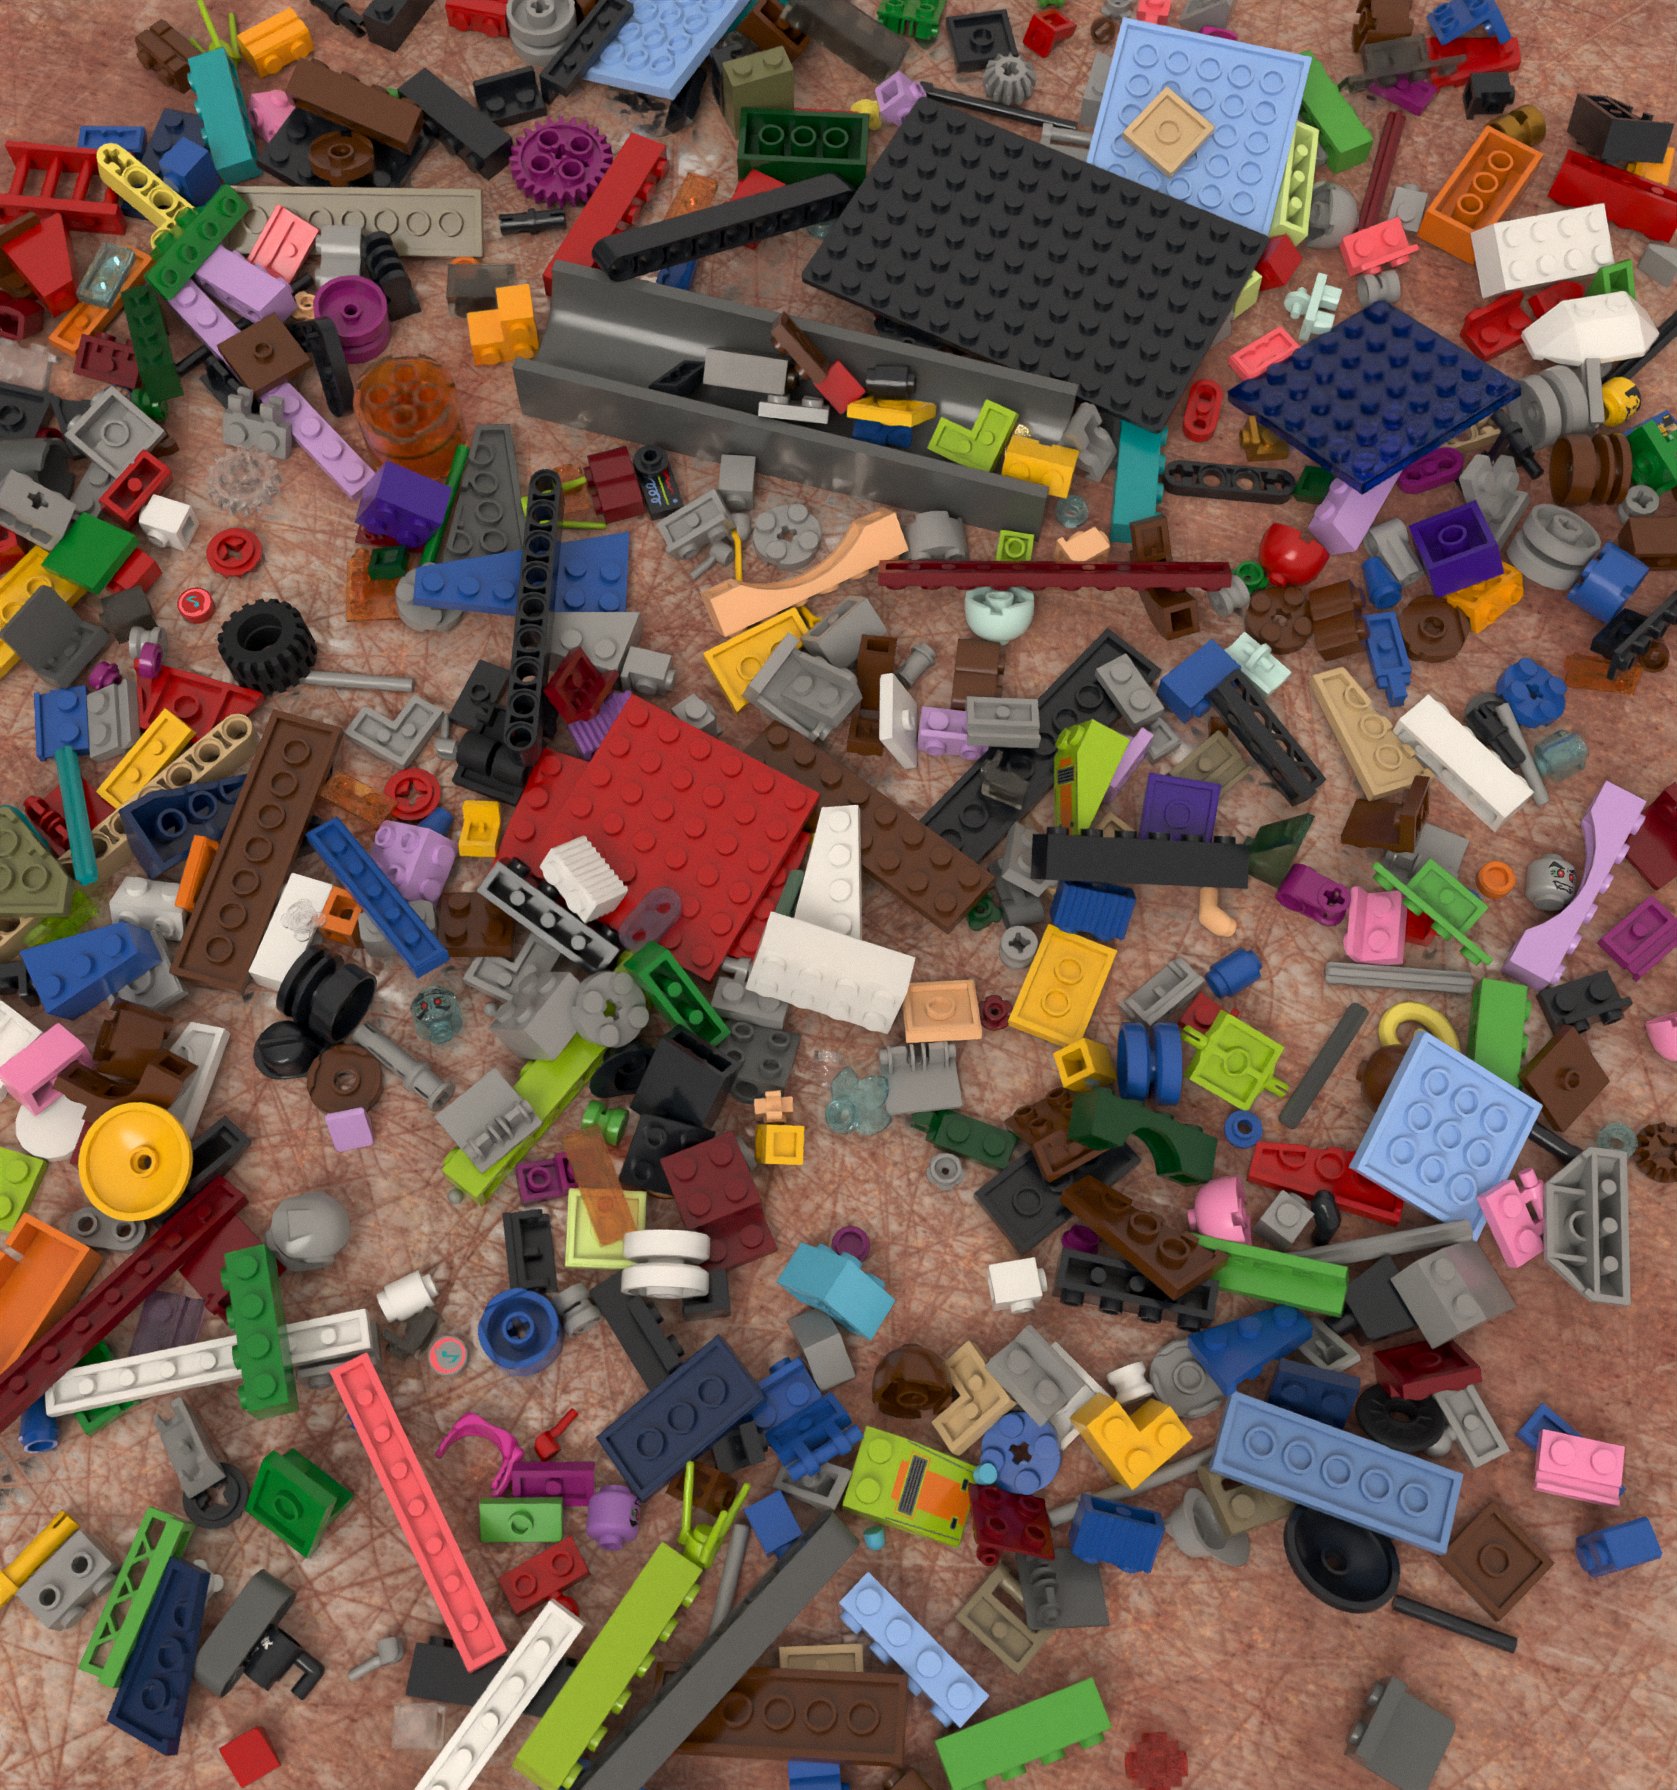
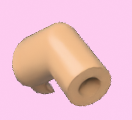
[1199,887,1237,937]

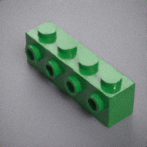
[220,1244,300,1421]

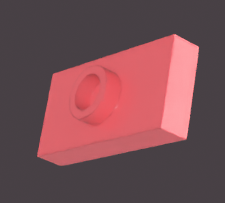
[1228,325,1301,386]

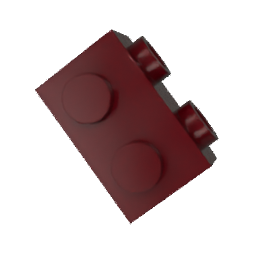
[543,646,619,725]

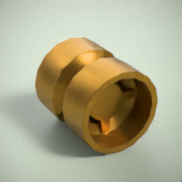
[1484,104,1546,147]

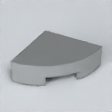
[1147,716,1182,765]

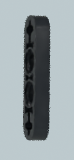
[1162,460,1296,505]

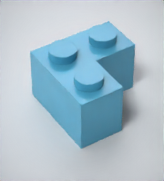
[776,1242,896,1340]

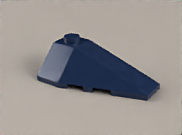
[118,774,247,880]

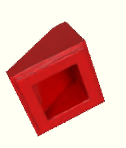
[219,1726,282,1789]

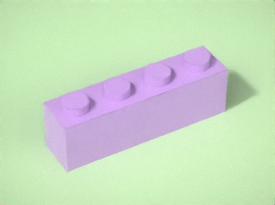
[190,243,298,324]
[1308,422,1414,555]

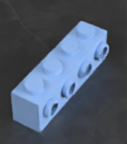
[839,1572,989,1729]

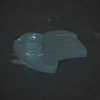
[825,1066,892,1136]

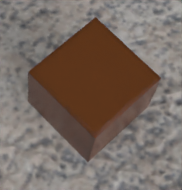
[1208,717,1229,738]

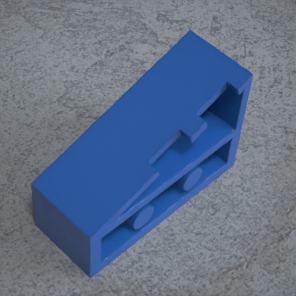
[19,921,163,1021]

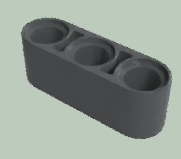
[192,1569,297,1699]

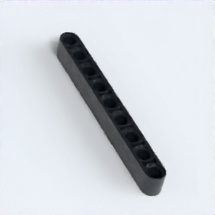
[591,172,856,282]
[504,469,565,767]

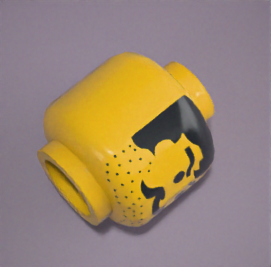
[1602,377,1642,427]

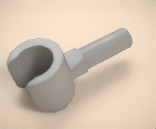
[689,542,735,580]
[435,713,459,761]
[348,1637,404,1682]

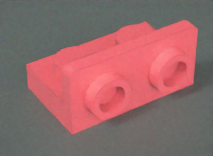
[1339,216,1419,277]

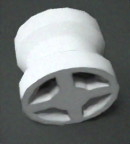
[1106,1362,1155,1406]

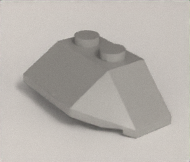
[1543,1147,1631,1307]

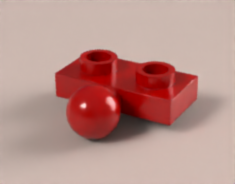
[498,1536,592,1618]

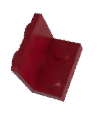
[1625,782,1677,890]

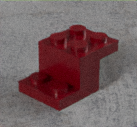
[660,1131,777,1278]

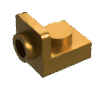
[1239,416,1290,462]

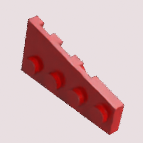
[1246,1141,1404,1227]

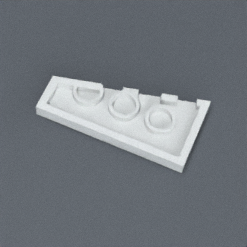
[794,805,862,940]

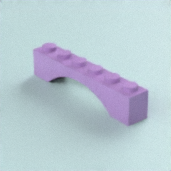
[1500,780,1647,992]

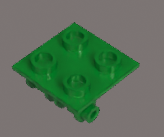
[877,0,947,40]

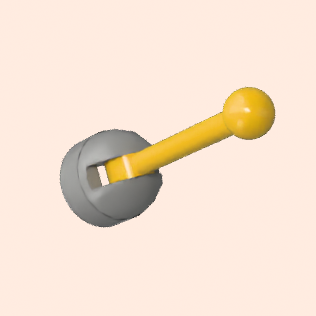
[727,513,751,581]

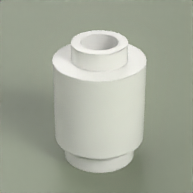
[377,1270,439,1323]

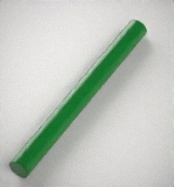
[419,444,470,567]

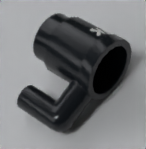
[243,1625,325,1701]

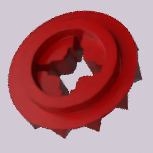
[206,528,263,579]
[383,768,442,824]

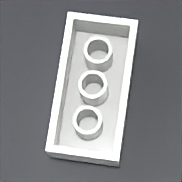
[1471,203,1614,299]
[745,911,916,1034]

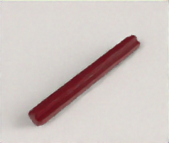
[1355,110,1406,233]

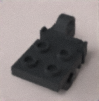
[451,697,559,807]

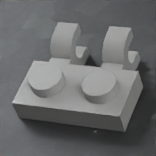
[223,386,292,460]

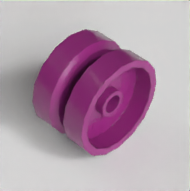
[313,275,391,364]

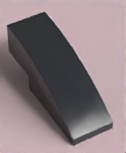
[148,1116,252,1229]

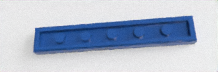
[305,816,450,979]

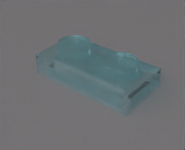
[76,241,137,309]

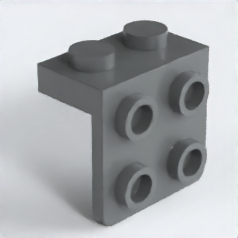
[0,585,111,690]
[1344,1676,1455,1790]

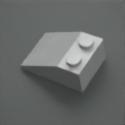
[1390,1240,1517,1350]

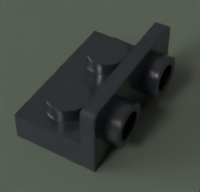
[472,66,547,128]
[1535,970,1633,1035]

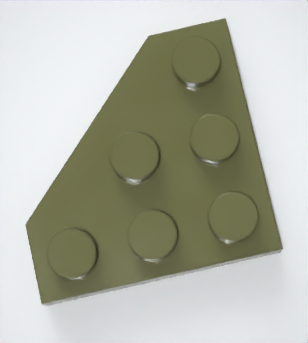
[0,807,75,918]

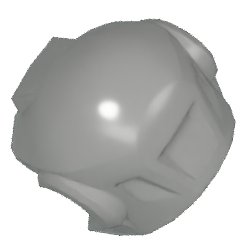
[265,1191,350,1272]

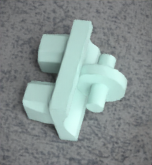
[1284,272,1342,341]
[1224,632,1292,698]

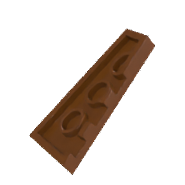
[1059,1175,1229,1300]

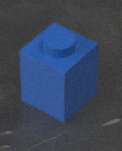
[744,1490,803,1560]

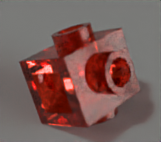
[1124,1732,1188,1790]

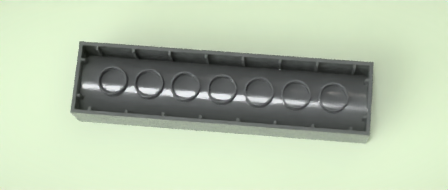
[512,259,1079,542]

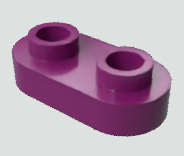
[1396,447,1464,494]

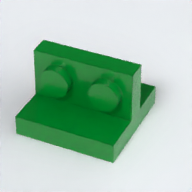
[1626,419,1677,497]
[244,1447,354,1559]

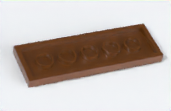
[653,1662,909,1768]

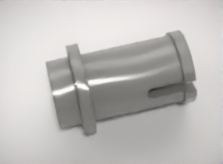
[894,643,936,688]

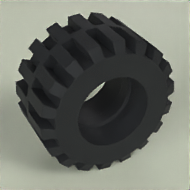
[217,598,317,695]

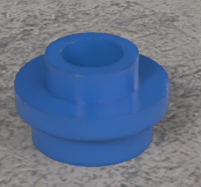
[1224,1111,1263,1149]

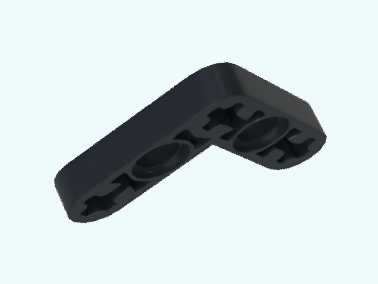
[284,316,357,417]

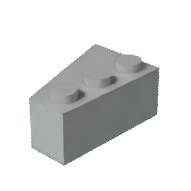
[525,612,643,691]

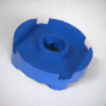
[1496,658,1567,728]
[980,1410,1063,1495]

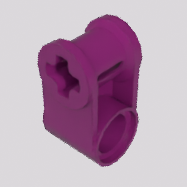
[1275,863,1351,927]

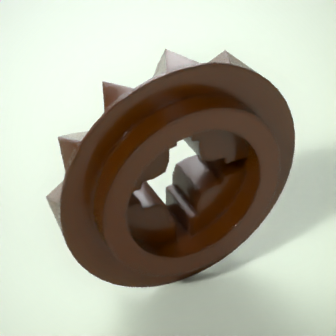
[1632,1122,1677,1183]

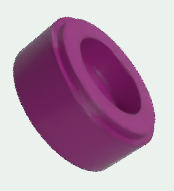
[139,642,163,679]

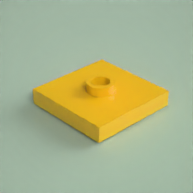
[847,396,937,427]

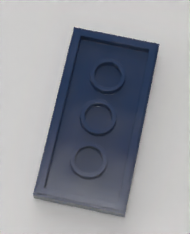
[596,1334,769,1503]

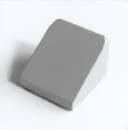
[1637,244,1677,287]

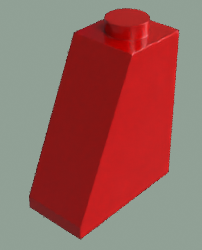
[1,212,83,318]

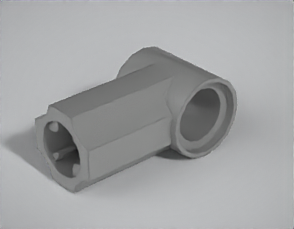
[1363,518,1425,589]

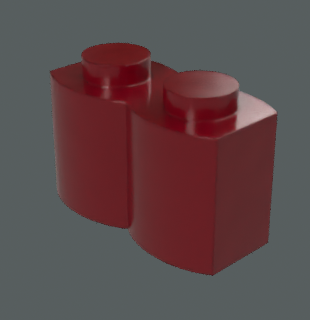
[0,290,45,341]
[583,446,645,524]

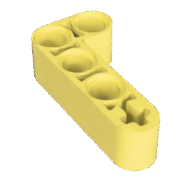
[96,143,194,251]

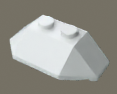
[1521,291,1660,367]

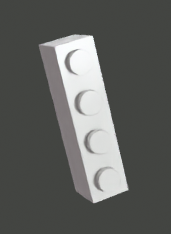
[1393,694,1534,832]

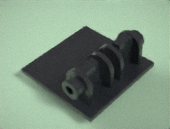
[618,1107,716,1196]

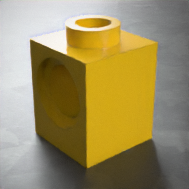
[754,1125,804,1165]

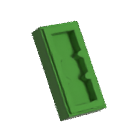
[479,1497,564,1542]

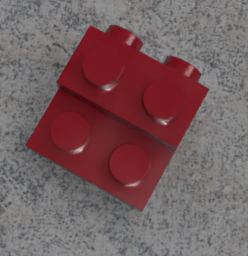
[1373,1340,1482,1400]

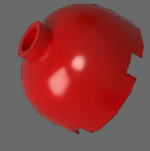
[1258,523,1330,588]

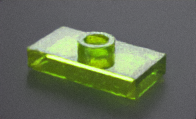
[22,890,99,948]

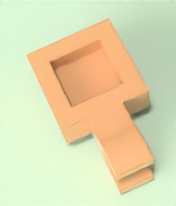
[754,1090,794,1125]

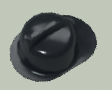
[253,1020,344,1080]
[589,1038,656,1098]

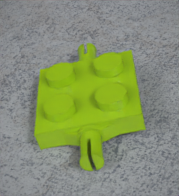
[1180,1010,1289,1111]

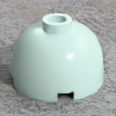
[964,586,1034,645]

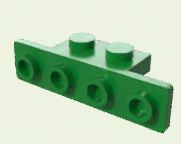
[144,184,249,300]

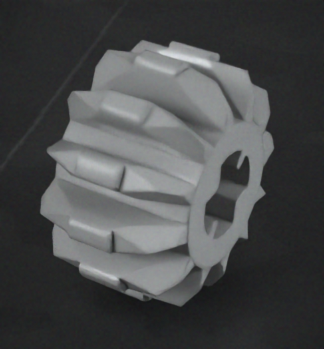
[982,51,1036,106]

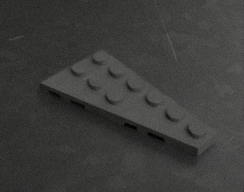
[431,424,525,610]

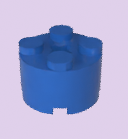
[1566,541,1650,625]
[478,1288,563,1376]

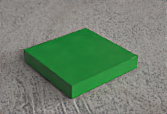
[41,512,140,595]

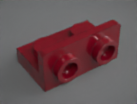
[73,331,142,389]

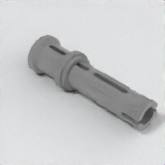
[353,1021,456,1112]

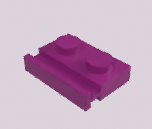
[1597,895,1677,982]

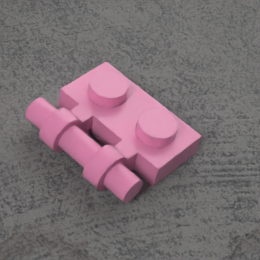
[1476,1167,1544,1268]

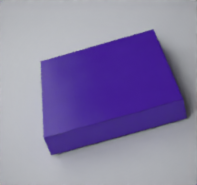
[1138,772,1221,843]

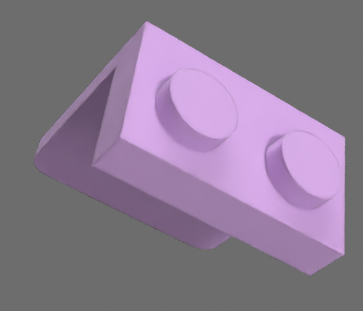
[369,820,459,908]

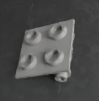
[1381,822,1469,885]
[878,1041,963,1116]
[434,1068,543,1174]

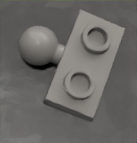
[1422,1384,1510,1470]

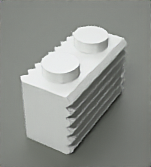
[540,836,628,924]

